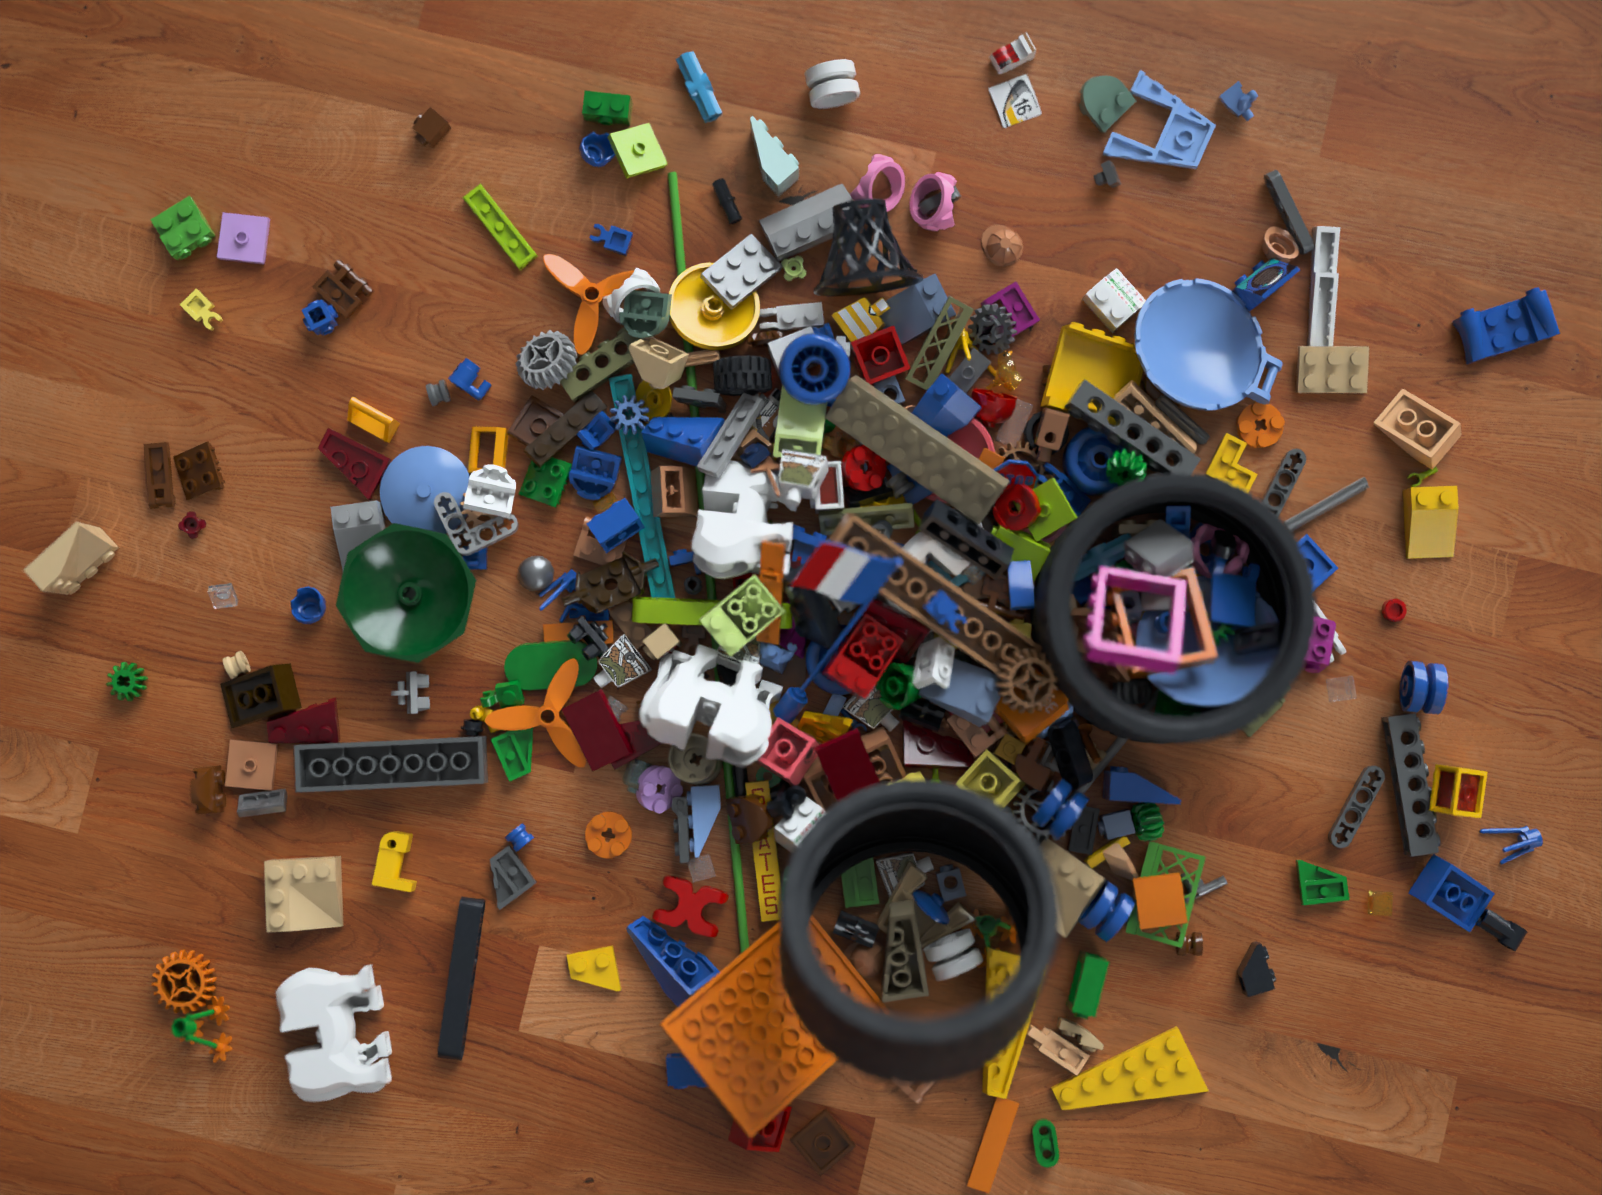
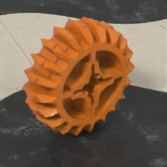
[151,949,217,1014]

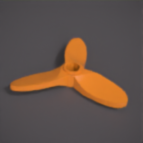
[543,254,651,356]
[485,658,587,767]

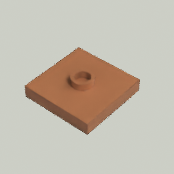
[225,740,278,790]

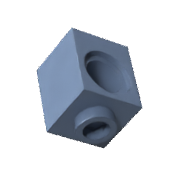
[873,375,905,405]
[1120,590,1142,625]
[1097,809,1135,840]
[935,864,966,901]

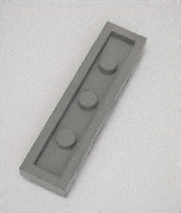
[697,393,765,478]

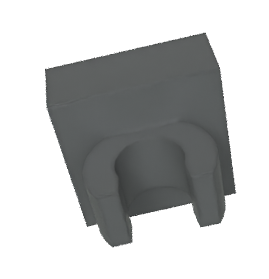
[1093,161,1121,188]

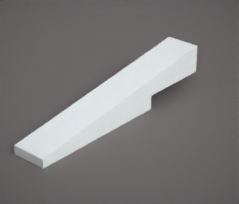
[1308,226,1340,346]

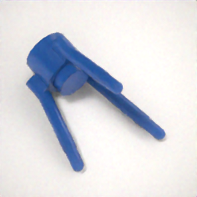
[538,569,577,623]
[1480,826,1543,864]

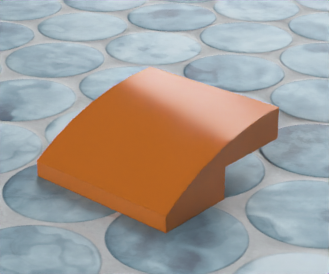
[1132,872,1187,929]

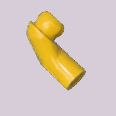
[470,705,499,733]

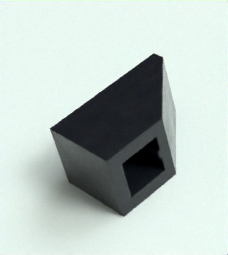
[1236,941,1276,997]

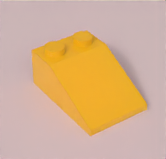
[1403,486,1458,559]

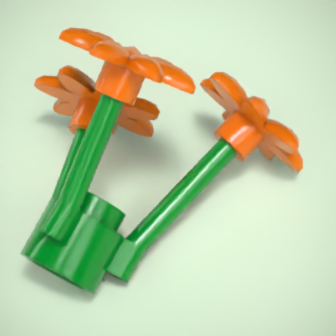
[962,909,1017,971]
[171,996,232,1063]

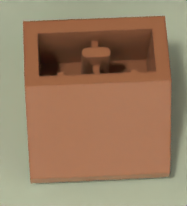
[651,466,698,517]

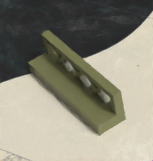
[905,296,974,390]
[819,503,914,535]

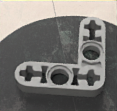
[434,492,518,556]

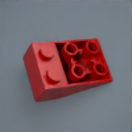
[822,613,904,700]

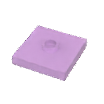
[217,213,270,264]

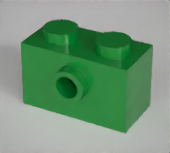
[582,91,633,126]

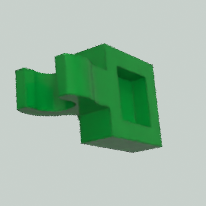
[480,680,525,708]

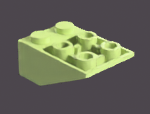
[773,385,827,457]
[699,575,785,657]

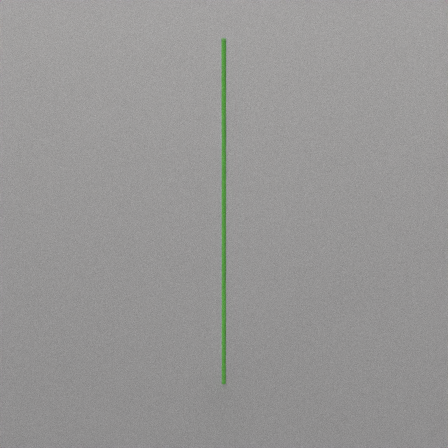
[668,172,749,953]

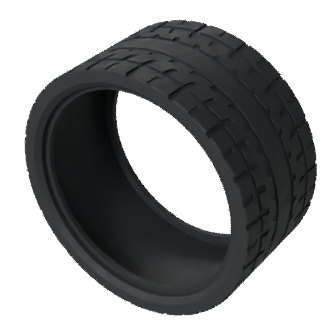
[1031,473,1316,744]
[780,780,1060,1084]

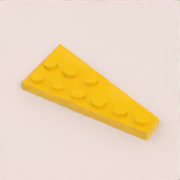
[982,947,1034,1099]
[1051,1026,1209,1110]

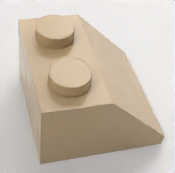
[629,337,689,389]

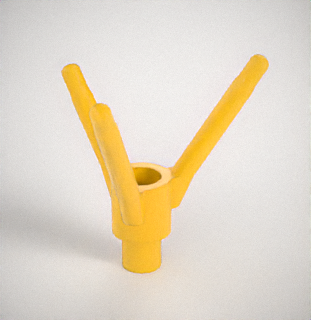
[945,327,997,377]

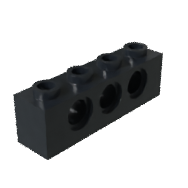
[918,499,1014,580]

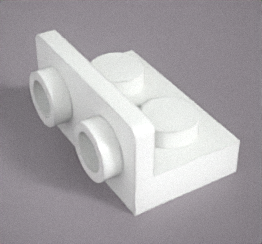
[912,637,955,689]

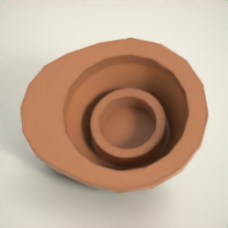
[981,225,1023,267]
[1262,226,1299,263]
[843,941,885,979]

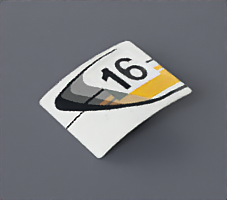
[989,74,1041,128]

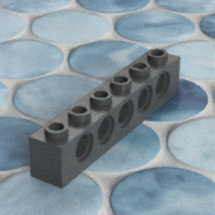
[1064,379,1201,476]
[1382,713,1441,857]

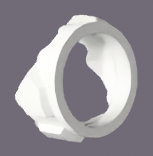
[603,268,660,324]

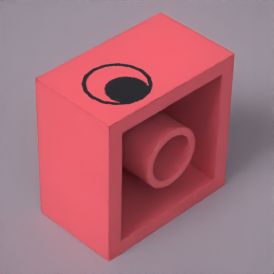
[756,718,819,786]

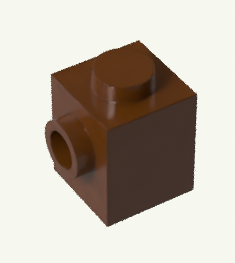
[412,107,451,148]

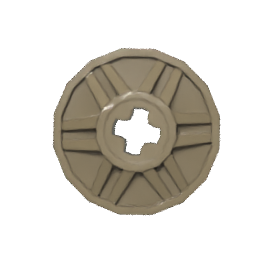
[668,733,723,786]

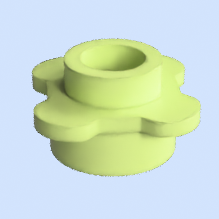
[781,256,806,281]

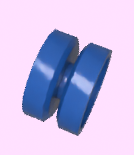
[1399,661,1448,715]
[1032,779,1089,840]
[1078,881,1135,942]

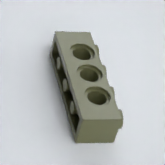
[560,327,642,403]

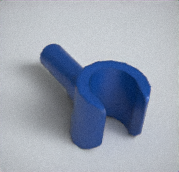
[840,708,867,732]

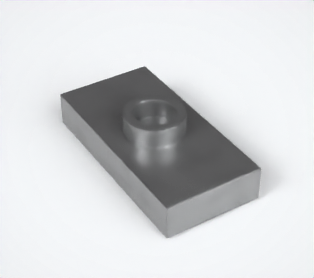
[948,348,991,393]
[237,789,288,818]

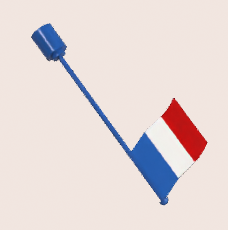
[773,541,902,723]

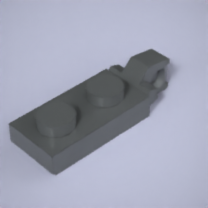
[672,796,690,863]

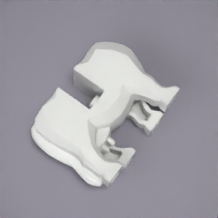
[692,460,797,583]
[639,644,783,767]
[276,964,392,1102]

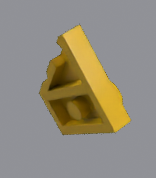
[797,711,853,743]
[566,945,622,991]

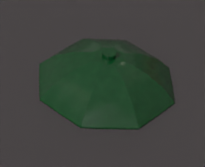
[336,523,476,663]

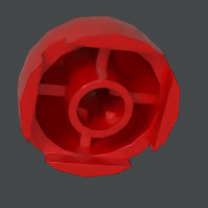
[971,389,1017,427]

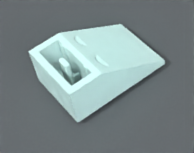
[750,116,799,197]

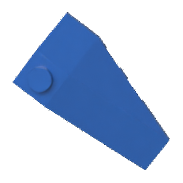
[912,373,982,438]
[626,916,720,1007]

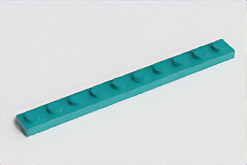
[609,374,676,598]

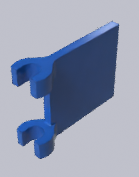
[1208,557,1260,628]

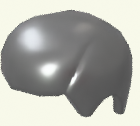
[517,556,554,591]

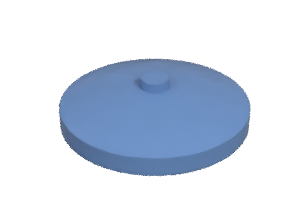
[380,446,470,534]

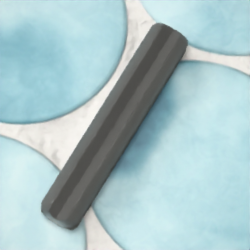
[1155,395,1209,445]

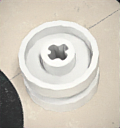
[804,59,860,109]
[923,929,983,981]

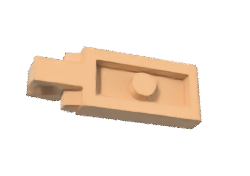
[1027,1025,1090,1075]

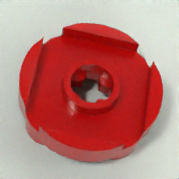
[841,444,886,491]
[993,484,1041,531]

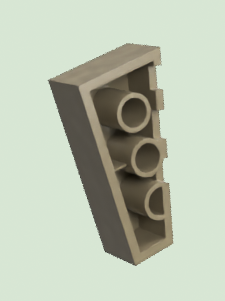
[881,900,929,1002]

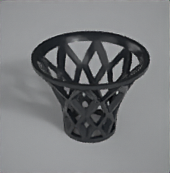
[813,199,923,297]

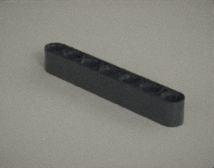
[437,896,485,1061]

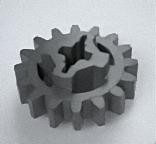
[968,303,1017,355]

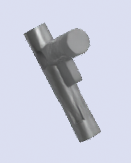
[1180,872,1228,903]

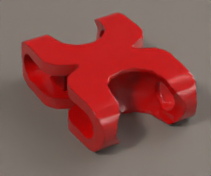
[652,875,729,938]

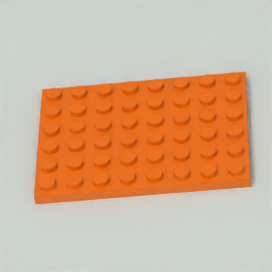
[659,915,890,1138]

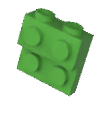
[151,196,216,260]

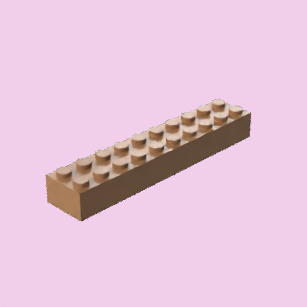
[828,513,1042,678]

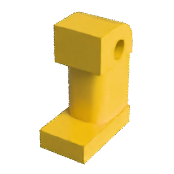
[372,831,417,892]

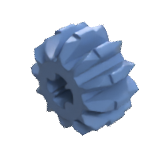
[610,395,649,435]

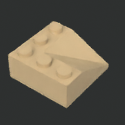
[24,522,119,595]
[1039,838,1107,938]
[264,856,343,932]

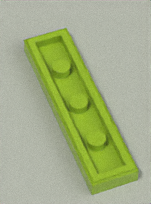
[463,184,538,270]

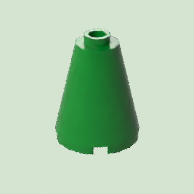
[875,663,922,710]

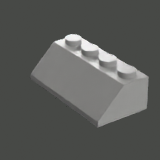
[759,184,858,262]

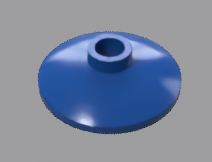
[912,889,950,925]

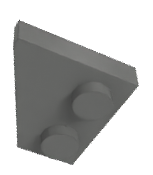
[672,385,727,414]
[490,845,537,910]

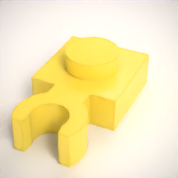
[180,289,223,331]

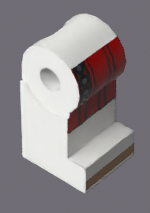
[989,32,1036,74]

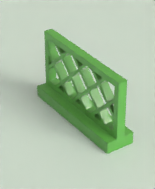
[1126,841,1206,948]

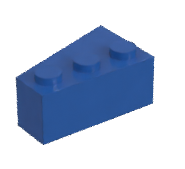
[641,417,725,466]
[666,1053,708,1089]

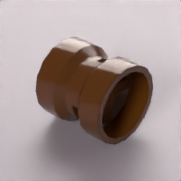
[1175,932,1203,956]

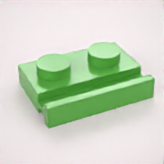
[841,857,879,908]

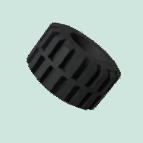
[713,356,772,396]

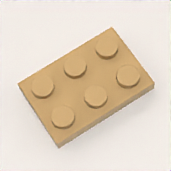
[1296,346,1369,393]

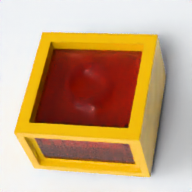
[1429,764,1488,818]

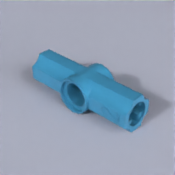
[676,51,722,123]

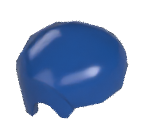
[579,132,615,167]
[290,586,326,624]

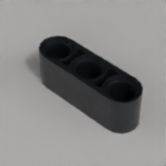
[1047,719,1093,790]

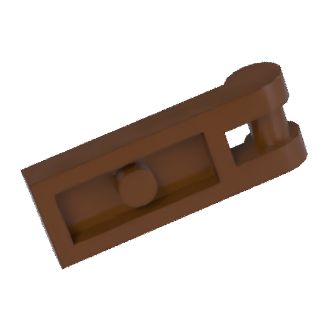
[144,442,175,509]

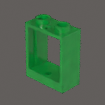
[1066,950,1109,1019]

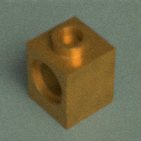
[992,733,1026,765]

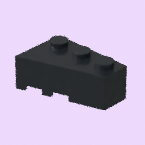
[783,563,849,649]

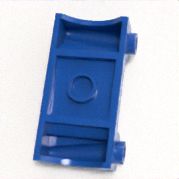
[1452,287,1560,364]

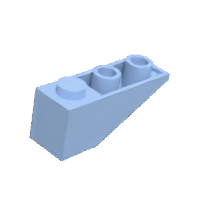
[687,784,721,857]

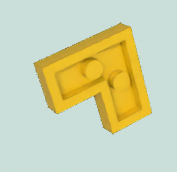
[1204,433,1257,492]

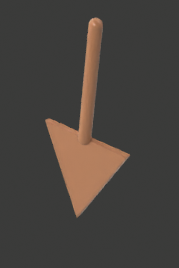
[751,456,781,497]

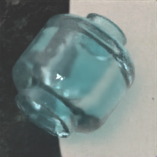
[622,759,653,794]

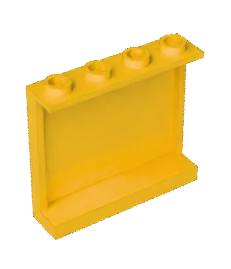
[1041,322,1143,432]

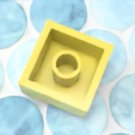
[955,749,1026,809]

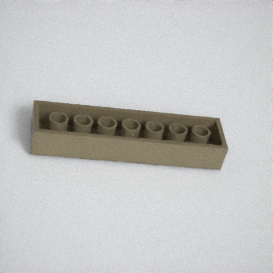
[825,375,1010,524]

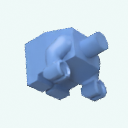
[1219,81,1258,121]
[760,642,797,674]

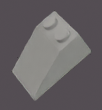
[330,501,385,570]

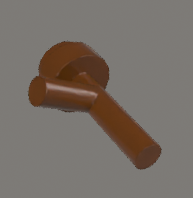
[1070,715,1102,764]

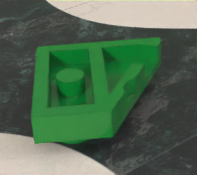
[491,728,533,782]
[1296,860,1349,905]

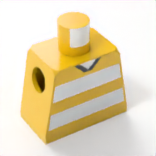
[832,297,890,342]

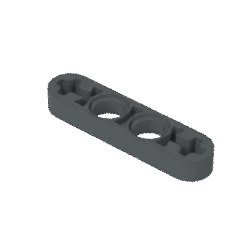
[1264,170,1314,255]
[1261,449,1306,516]
[1328,766,1385,848]

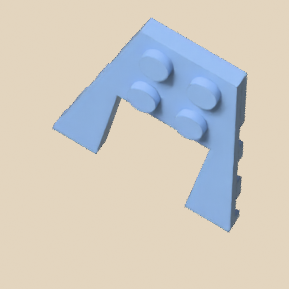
[1103,70,1216,169]

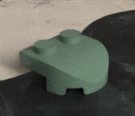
[1079,76,1136,132]
[619,290,672,338]

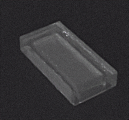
[995,399,1033,448]

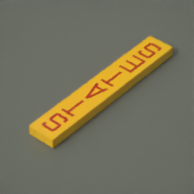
[745,780,782,922]

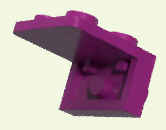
[1303,616,1336,673]

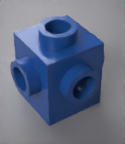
[302,300,338,335]

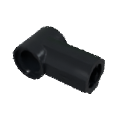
[1476,908,1528,952]

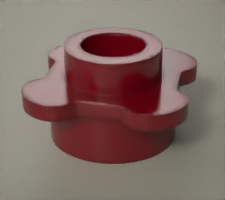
[178,511,207,539]

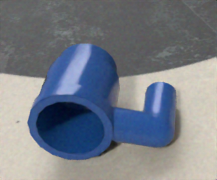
[448,358,492,400]

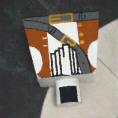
[749,388,781,442]

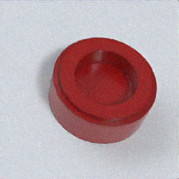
[1381,599,1407,622]

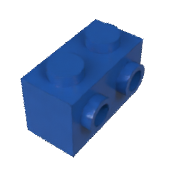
[586,498,645,553]

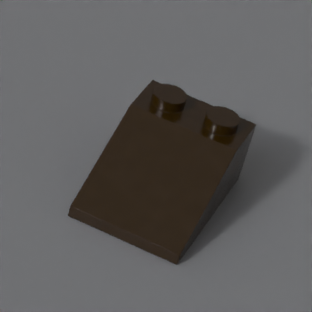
[220,663,302,729]

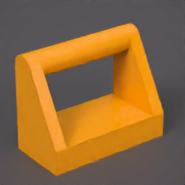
[347,397,400,443]
[467,427,509,473]

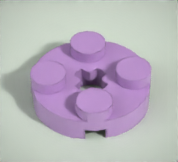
[636,765,683,813]

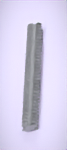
[1284,477,1370,532]

